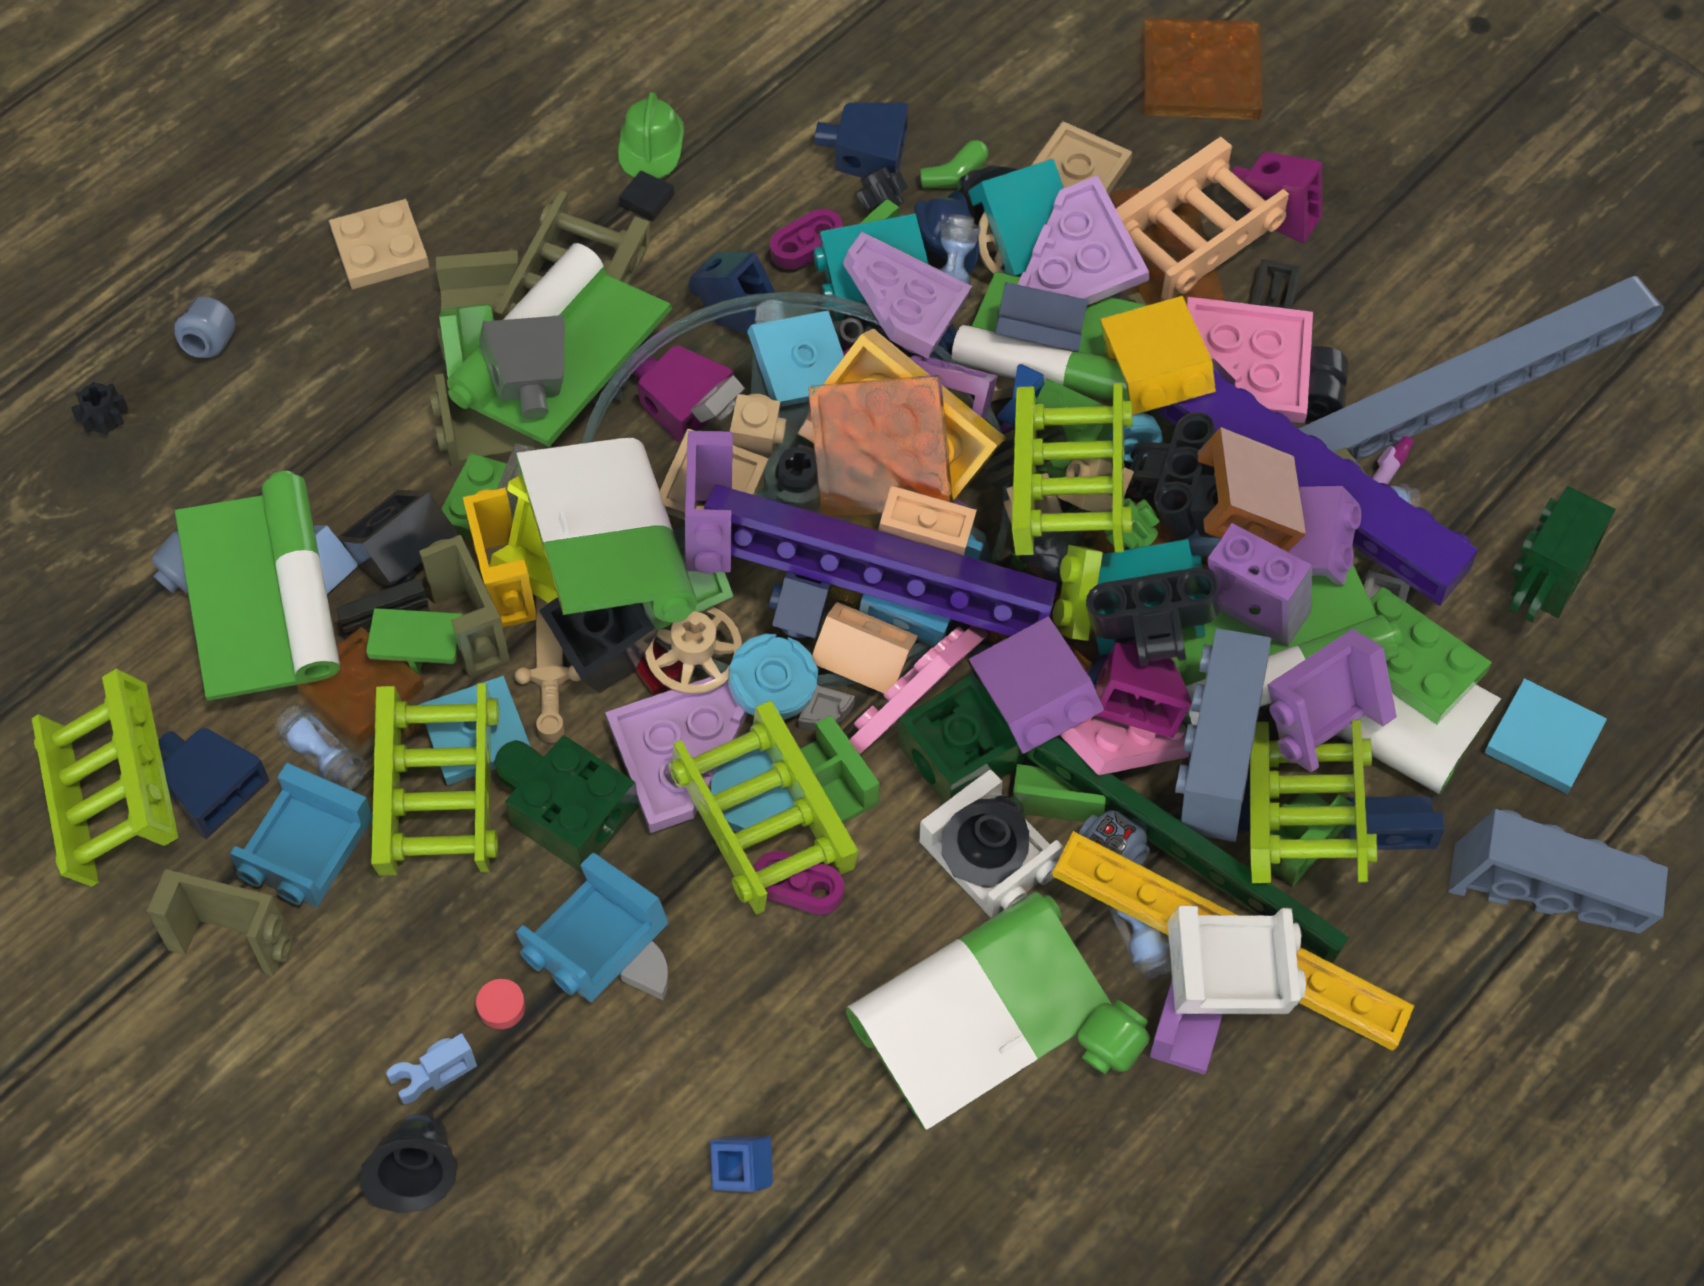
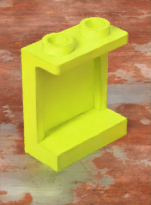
[490,474,558,603]

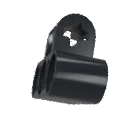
[1126,412,1216,539]
[1086,568,1221,667]

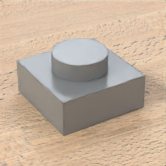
[690,375,745,423]

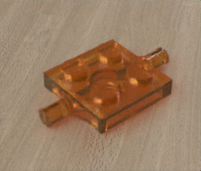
[296,627,424,745]

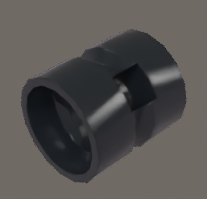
[1304,346,1349,424]

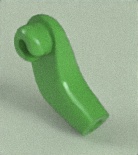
[921,140,988,189]

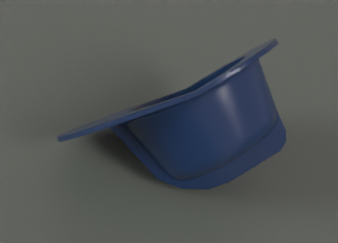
[914,191,979,278]

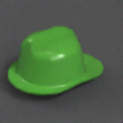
[618,92,684,179]

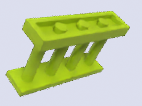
[1012,383,1133,555]
[32,669,179,887]
[371,683,500,876]
[668,700,858,915]
[1250,720,1377,883]

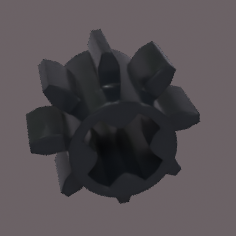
[856,166,908,211]
[71,382,128,435]

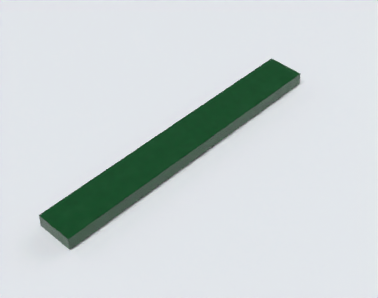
[1025,737,1350,964]

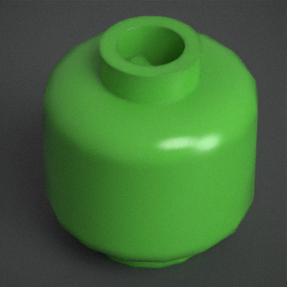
[1078,1000,1150,1074]

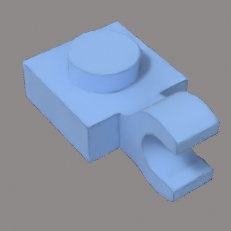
[386,1033,477,1104]

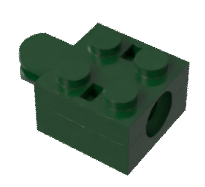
[1508,486,1616,623]
[897,674,1024,803]
[495,735,639,874]

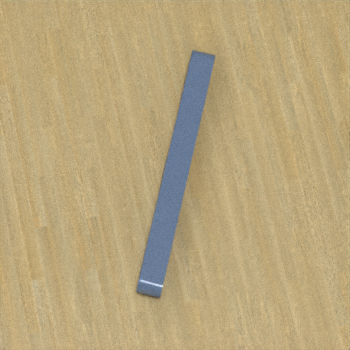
[1299,276,1664,462]

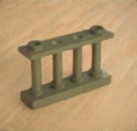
[492,190,650,320]

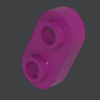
[770,209,843,269]
[754,851,844,915]

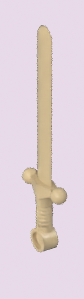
[514,596,581,743]

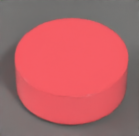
[476,979,526,1029]

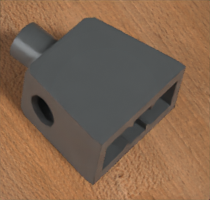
[479,315,565,419]

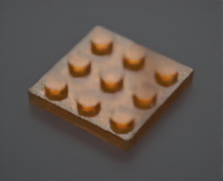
[1144,18,1262,120]
[808,375,953,517]

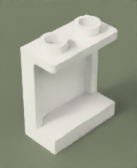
[920,769,1064,918]
[1168,906,1306,1014]

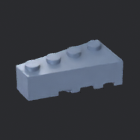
[1176,628,1271,842]
[1448,808,1668,934]

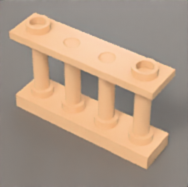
[1116,137,1289,300]

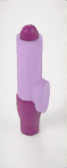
[1372,436,1414,484]

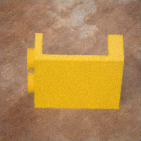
[1101,296,1216,415]
[463,487,537,628]

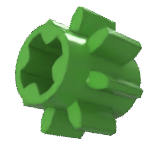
[1104,498,1160,550]

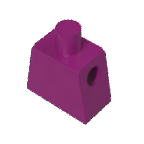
[1232,152,1322,243]
[631,346,734,444]
[1095,641,1192,738]

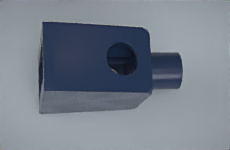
[815,103,908,178]
[689,252,786,336]
[158,728,270,840]

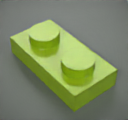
[1053,545,1103,641]

